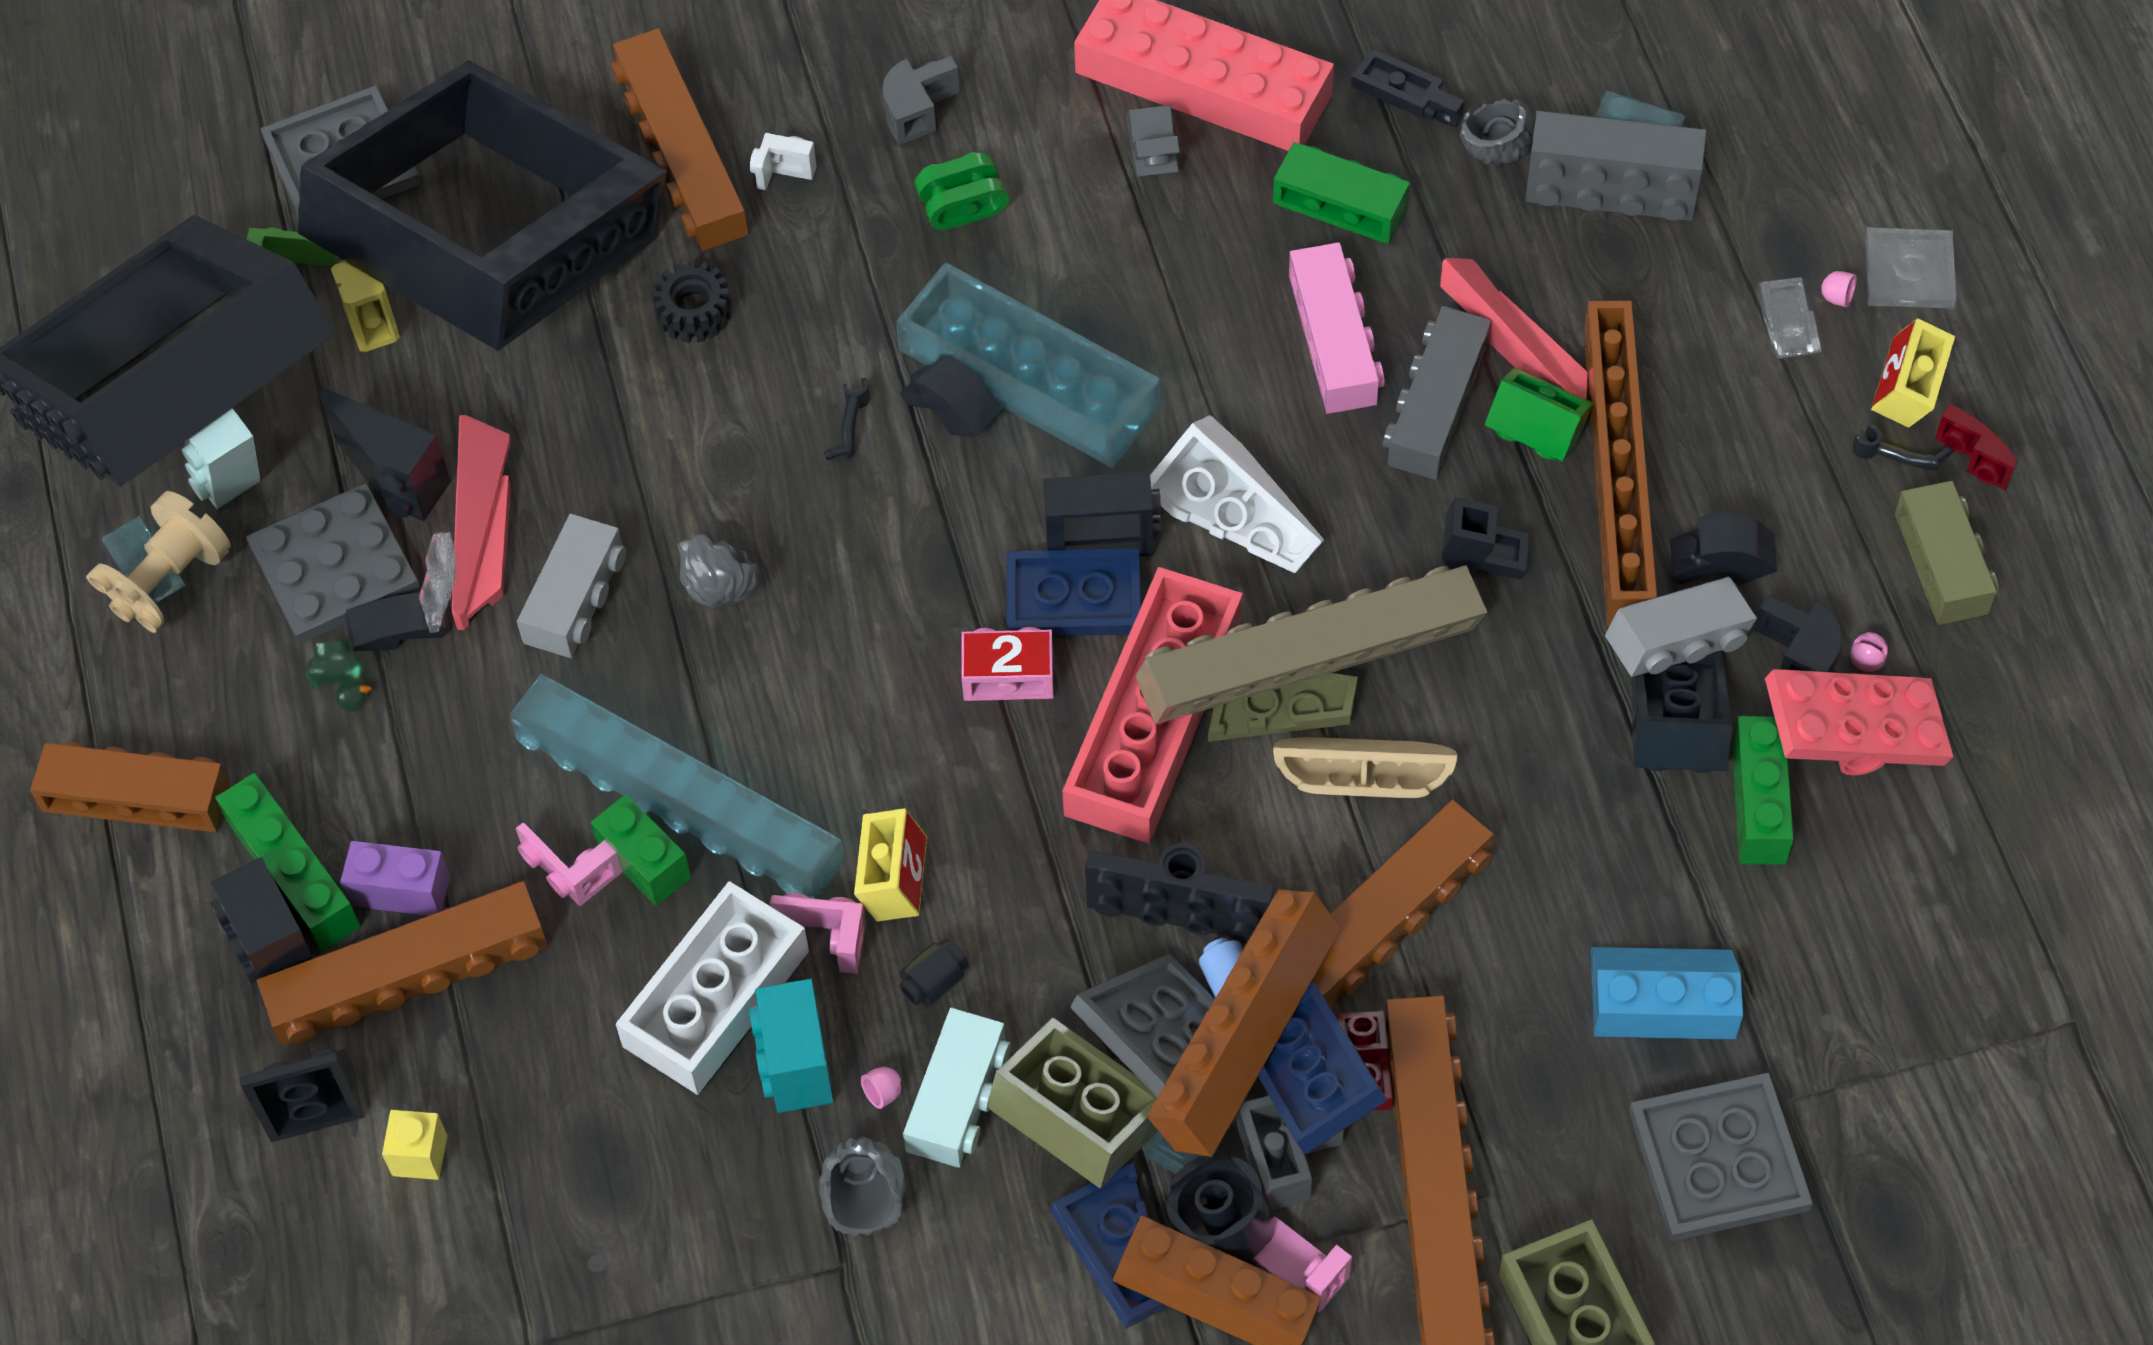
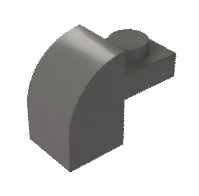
[882,56,960,145]
[1126,105,1179,177]

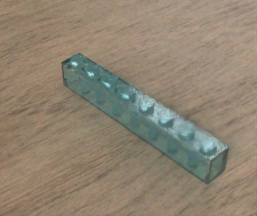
[509,674,845,899]

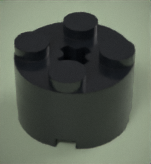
[1167,1155,1274,1262]

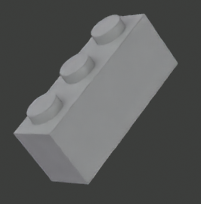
[517,514,626,659]
[1605,577,1757,677]

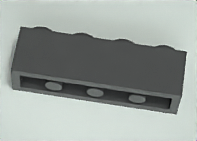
[1382,306,1491,480]

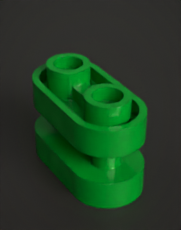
[914,152,1010,230]

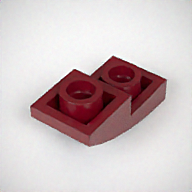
[1935,404,2018,491]
[1336,1011,1393,1111]

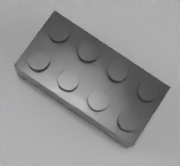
[1525,111,1706,221]

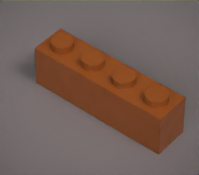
[30,742,230,833]
[1112,1215,1322,1345]

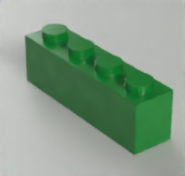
[215,772,360,953]

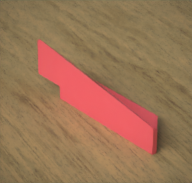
[1440,258,1588,400]
[452,415,511,630]

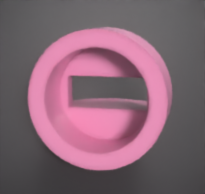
[1821,271,1857,308]
[1850,632,1888,672]
[861,1066,901,1109]

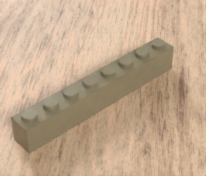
[1135,565,1488,725]

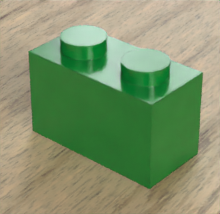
[1484,367,1593,462]
[590,794,691,906]

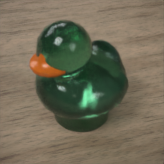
[305,640,372,712]

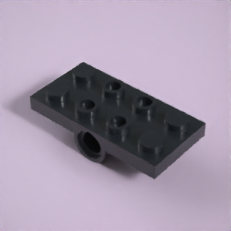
[1085,843,1274,944]

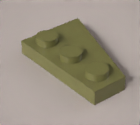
[1208,673,1358,742]

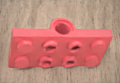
[1765,669,1953,775]

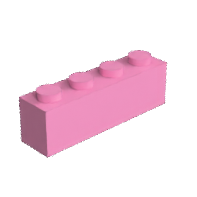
[1289,242,1384,414]

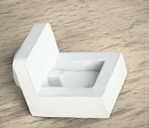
[750,133,817,190]

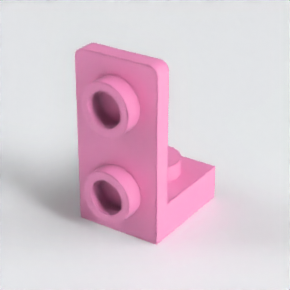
[516,822,622,906]
[770,893,866,974]
[1251,1217,1352,1313]

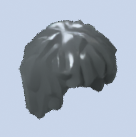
[1459,98,1536,166]
[677,534,759,608]
[819,1137,906,1237]

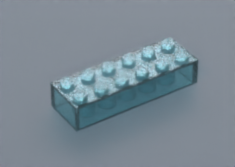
[896,262,1160,468]

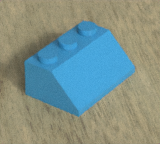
[1591,947,1743,1039]

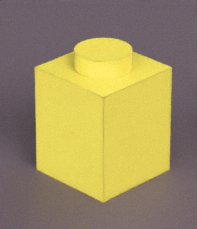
[382,1110,447,1180]

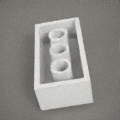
[616,881,809,1095]

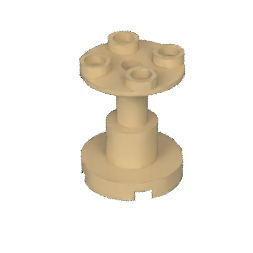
[86,491,231,633]

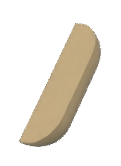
[1273,737,1457,798]

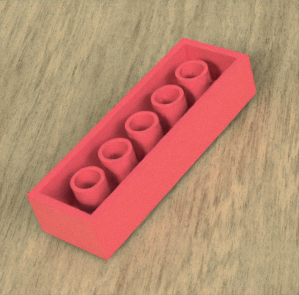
[1074,0,1334,151]
[1062,567,1243,844]

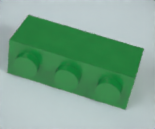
[1273,142,1410,245]
[1731,716,1793,865]

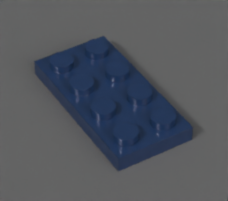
[1258,980,1387,1155]

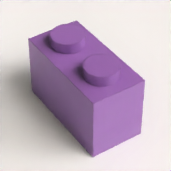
[340,841,450,916]

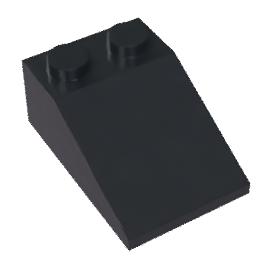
[319,388,451,521]
[1632,652,1732,773]
[239,1049,364,1142]

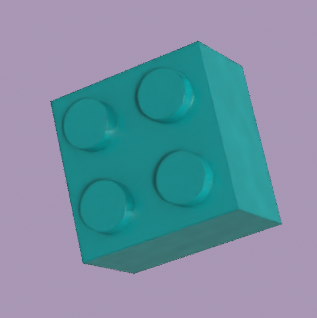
[749,979,834,1113]

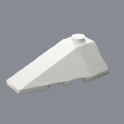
[1150,415,1324,573]

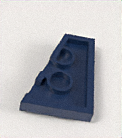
[1050,1162,1167,1329]

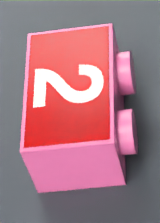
[962,627,1053,701]

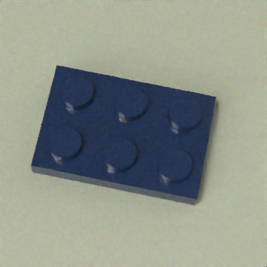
[1007,549,1140,636]

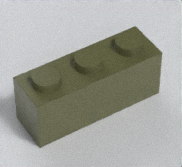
[1895,481,1999,625]

